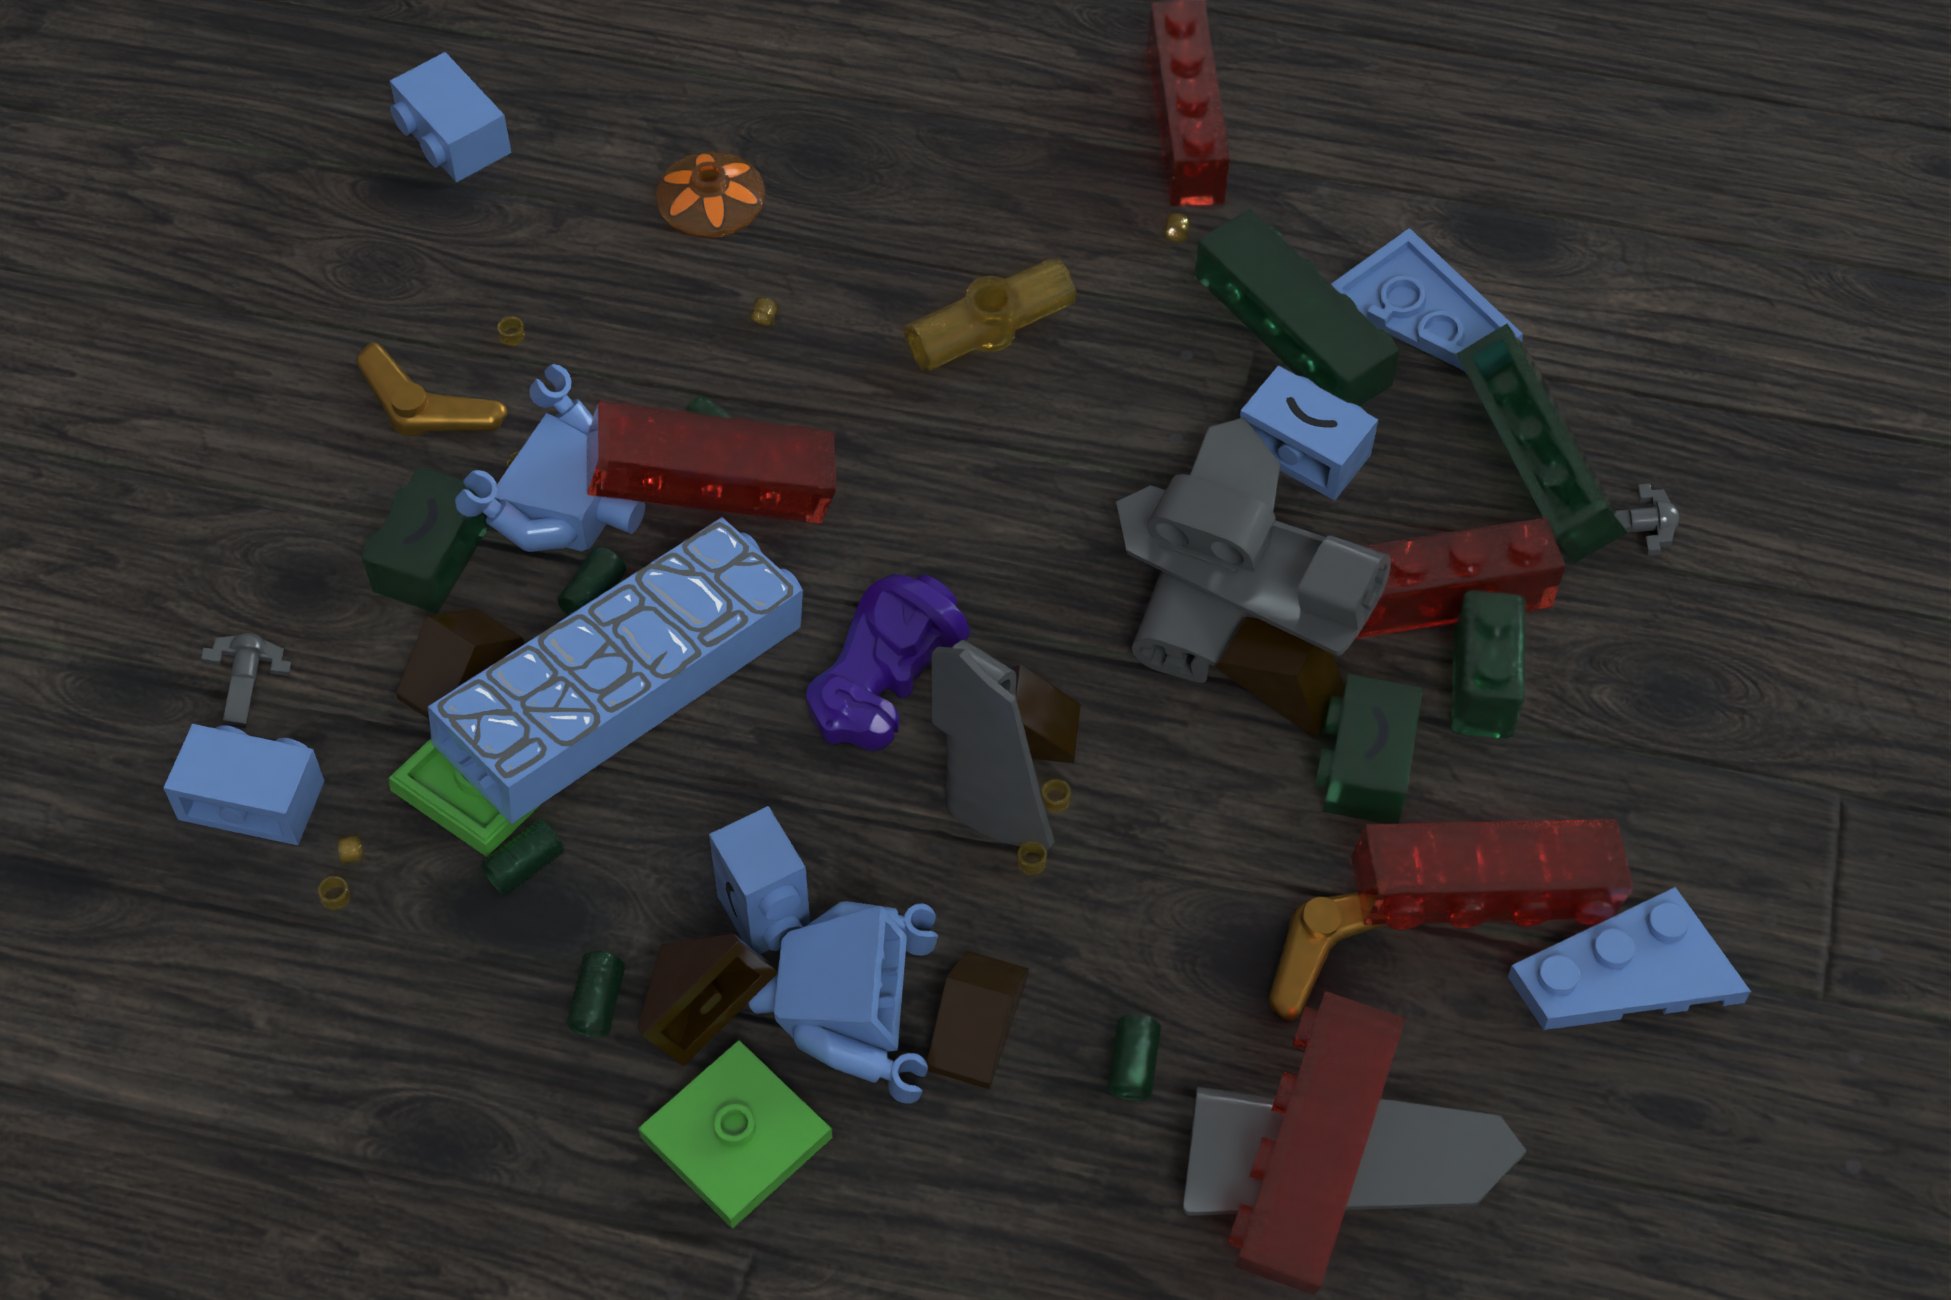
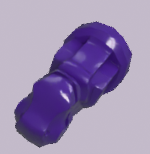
[806,573,971,751]

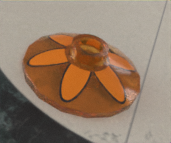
[656,151,766,238]

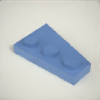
[1323,228,1523,378]
[1508,887,1751,1030]

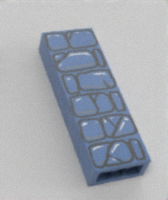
[428,517,803,824]

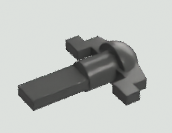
[1582,483,1680,556]
[201,632,291,727]

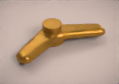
[356,342,508,436]
[1269,886,1419,1021]

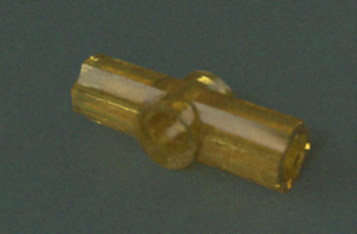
[904,258,1076,371]

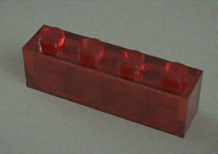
[1148,0,1230,206]
[587,401,837,524]
[1355,517,1565,639]
[1351,819,1633,930]
[1227,991,1406,1296]

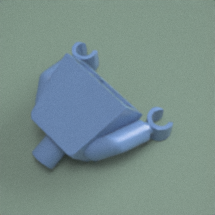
[455,364,645,552]
[749,901,938,1103]

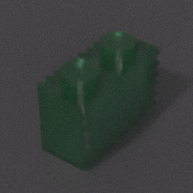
[1451,590,1526,739]

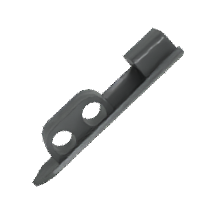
[1132,417,1280,683]
[1116,474,1391,656]
[932,640,1055,851]
[1183,1086,1527,1216]

